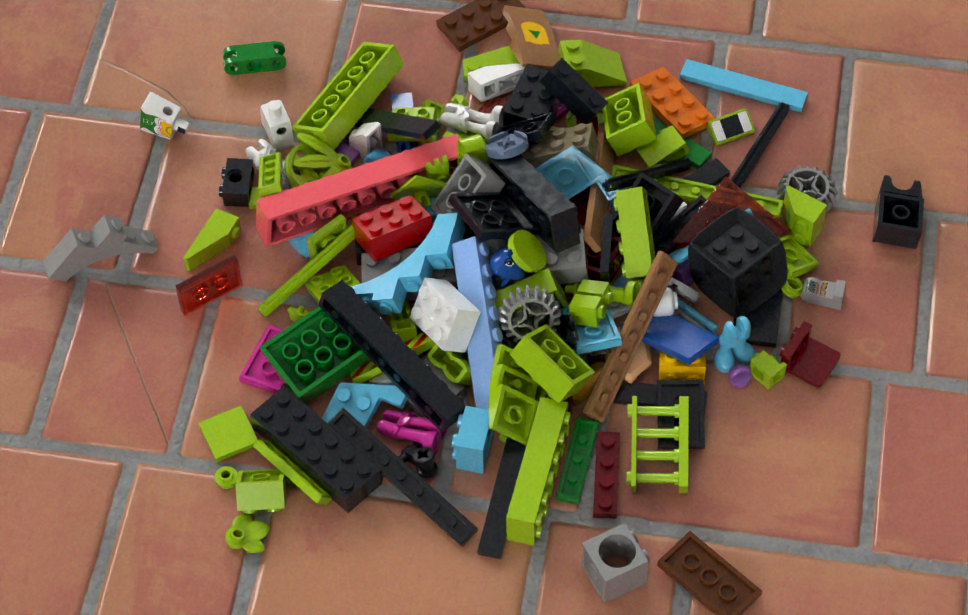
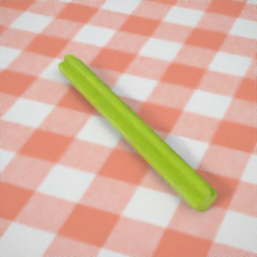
[258,224,355,317]

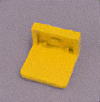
[658,351,706,384]

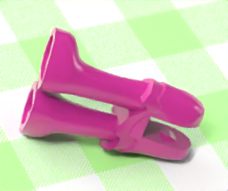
[376,410,447,457]

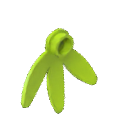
[294,133,352,179]

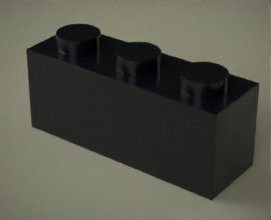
[539,58,608,124]

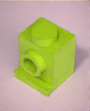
[750,350,787,389]

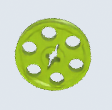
[284,143,329,188]

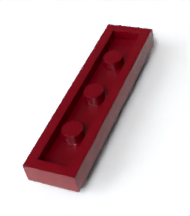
[593,431,620,519]

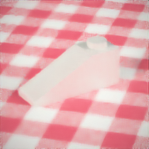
[467,64,525,102]

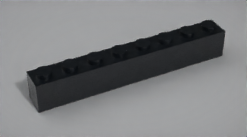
[318,280,466,432]

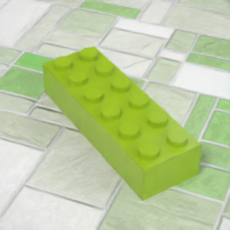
[292,42,404,150]
[506,397,571,546]

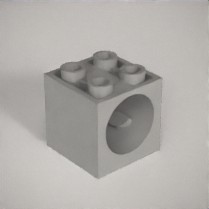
[581,523,650,603]

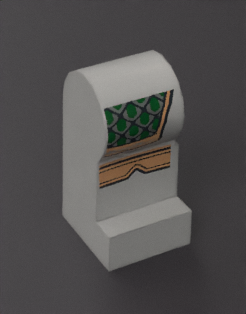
[801,277,846,310]

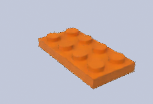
[629,66,716,139]

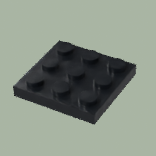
[448,192,539,241]

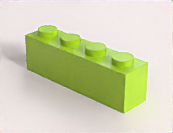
[614,186,655,281]

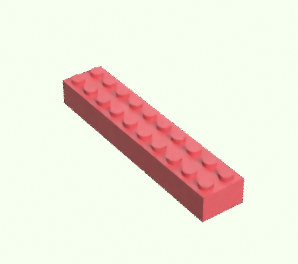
[256,134,460,247]

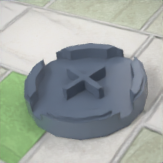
[484,131,529,159]

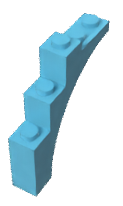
[352,212,466,315]

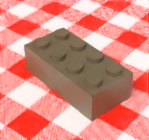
[521,123,600,169]

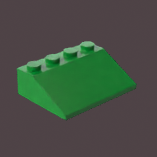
[259,306,370,405]

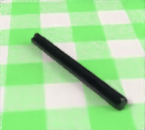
[726,102,789,191]
[602,157,692,192]

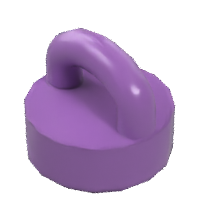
[728,365,751,388]

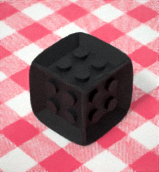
[688,208,788,318]

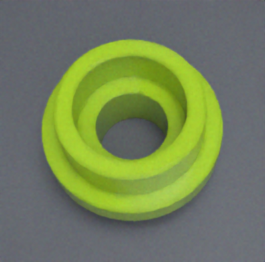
[781,277,803,298]
[215,466,238,489]

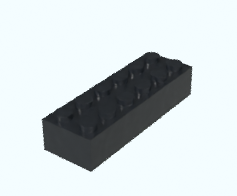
[488,154,581,253]
[250,386,382,513]

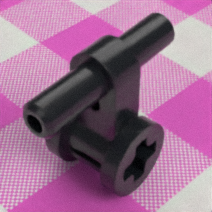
[398,442,438,478]

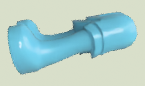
[714,316,755,373]

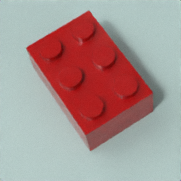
[352,195,433,262]

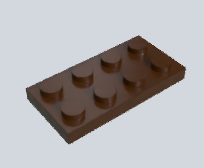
[436,0,526,52]
[657,531,762,615]

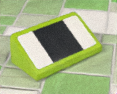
[707,108,755,146]

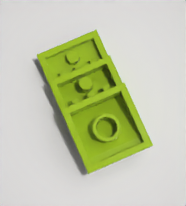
[488,344,539,445]

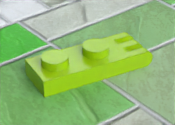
[425,155,450,183]

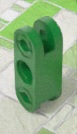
[223,41,287,75]

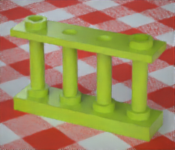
[627,396,689,493]

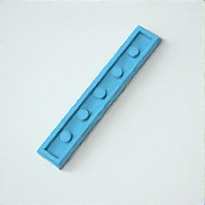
[680,59,808,112]

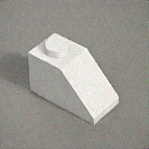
[349,122,383,159]

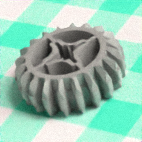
[777,165,837,212]
[499,285,561,342]

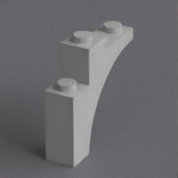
[43,215,159,282]

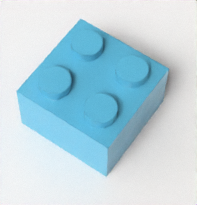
[452,406,494,474]

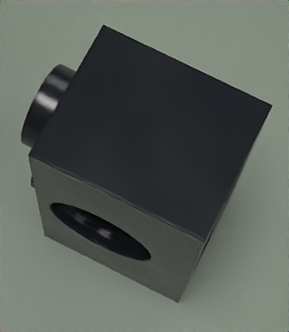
[219,158,255,207]

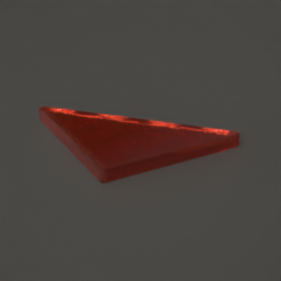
[672,176,791,244]

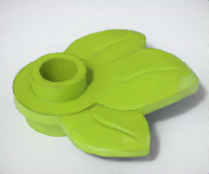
[225,513,270,553]

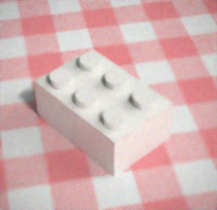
[410,278,481,352]

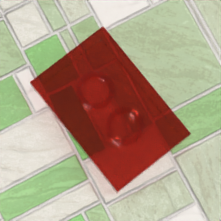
[175,255,243,316]

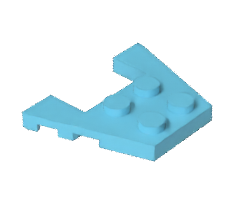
[536,145,626,201]
[322,382,408,428]

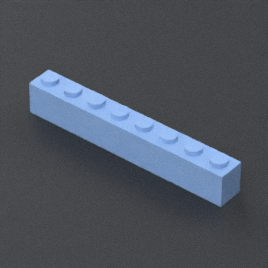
[452,236,503,410]

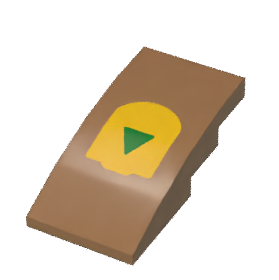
[502,5,560,70]

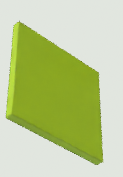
[390,175,446,209]

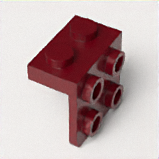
[779,321,841,387]

